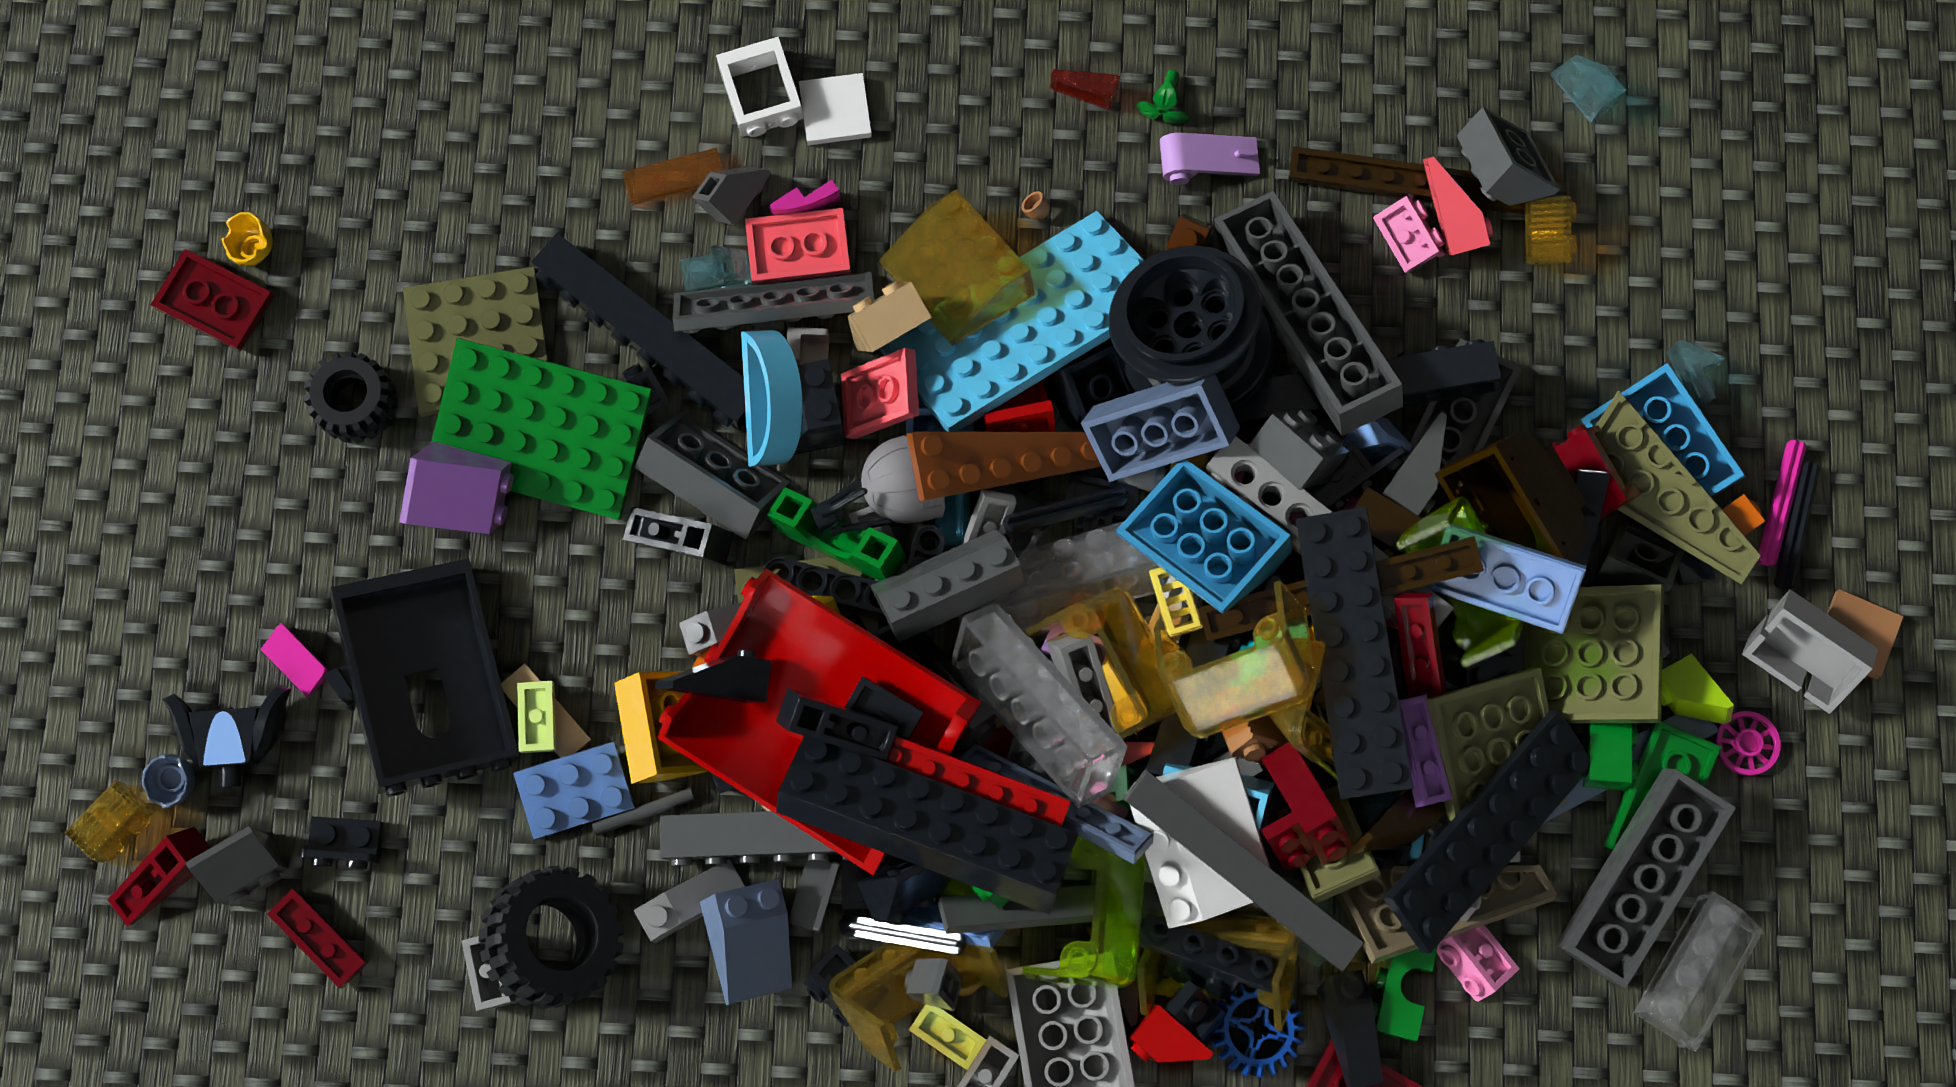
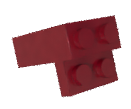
[1261,741,1353,872]

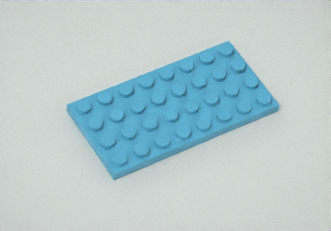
[879,211,1144,432]

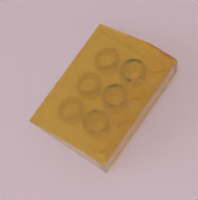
[880,189,1035,346]

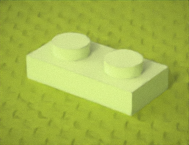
[517,681,556,753]
[909,1005,986,1070]

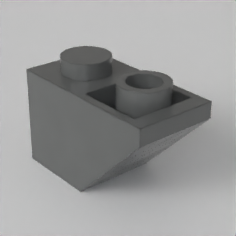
[692,166,771,226]

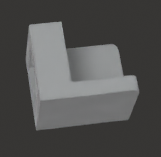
[787,327,829,365]

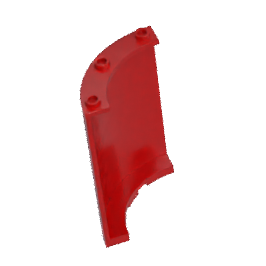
[657,568,982,875]

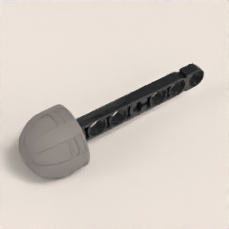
[861,429,1083,524]

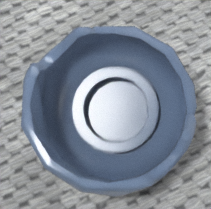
[142,754,197,808]

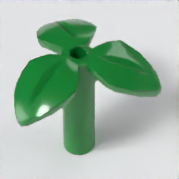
[1135,70,1190,125]

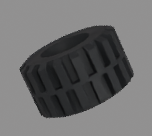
[304,351,398,443]

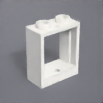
[716,37,803,137]

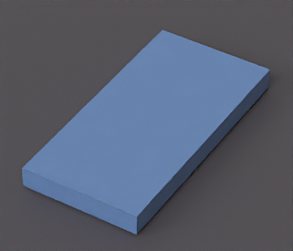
[1427,522,1586,634]

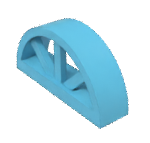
[741,330,803,467]

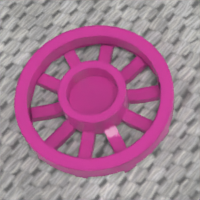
[1714,711,1781,776]

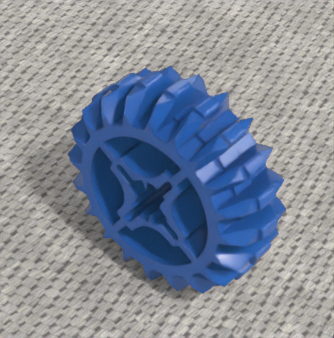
[1211,983,1305,1078]

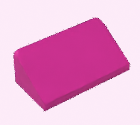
[261,623,330,698]

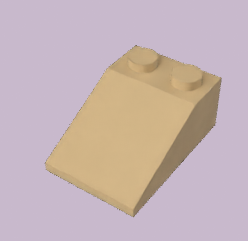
[848,280,931,352]

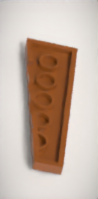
[906,432,1101,502]

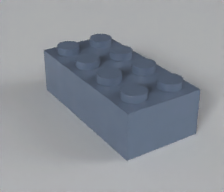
[1081,374,1240,482]

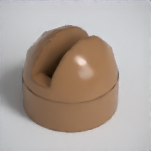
[1021,191,1050,220]

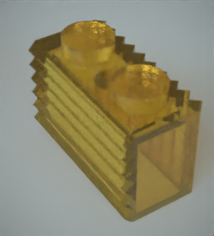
[1525,195,1577,265]
[64,780,154,863]

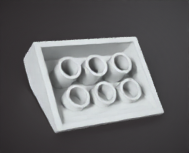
[1126,757,1270,928]

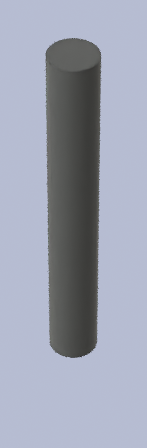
[592,788,695,836]

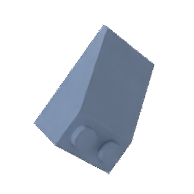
[700,879,792,1005]

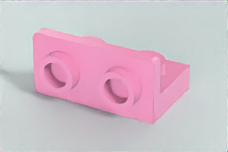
[1373,196,1445,274]
[1437,925,1520,1002]

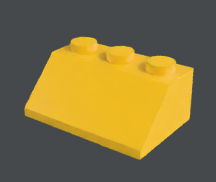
[614,671,709,784]

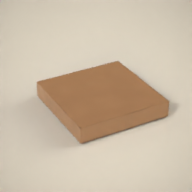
[1827,589,1903,679]

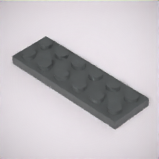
[673,272,874,333]

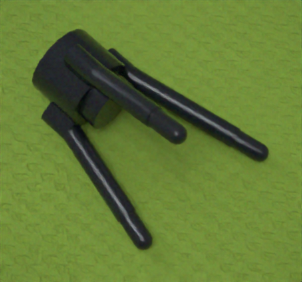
[811,478,892,537]

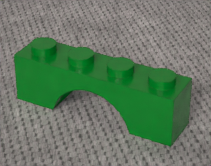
[767,487,907,581]

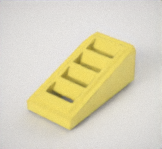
[1149,567,1203,639]

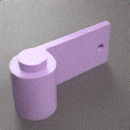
[1160,133,1260,185]

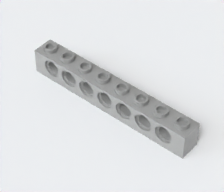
[1205,436,1453,628]

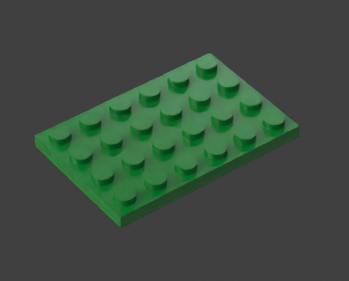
[431,338,654,520]

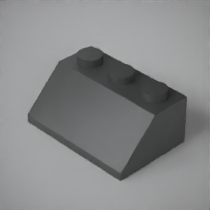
[1457,107,1560,206]

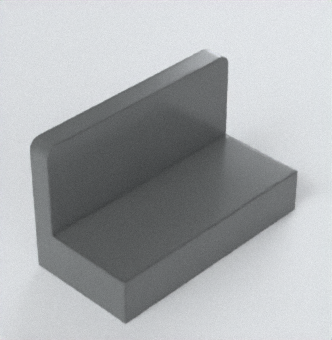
[788,856,841,934]

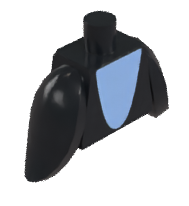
[162,685,292,788]

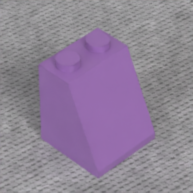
[399,442,514,534]

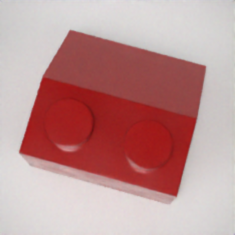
[1126,1004,1214,1063]

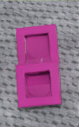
[770,180,841,216]

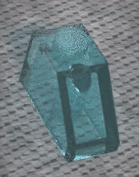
[1550,55,1626,123]

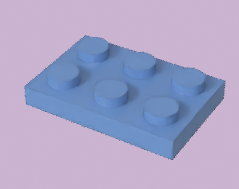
[513,741,635,839]

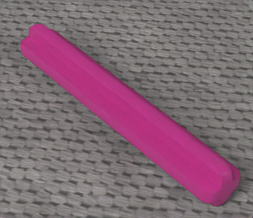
[1757,440,1807,567]

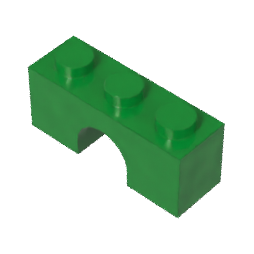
[1372,945,1438,1042]

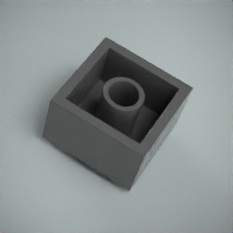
[1249,408,1350,490]

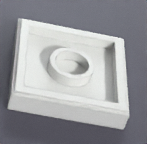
[799,73,872,146]

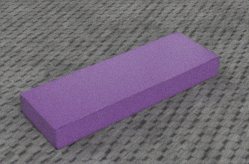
[1399,694,1452,807]

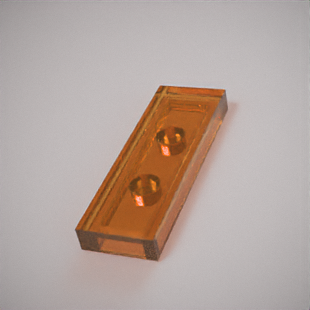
[622,147,723,206]

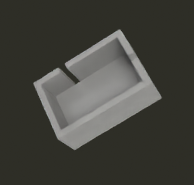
[1742,590,1878,714]

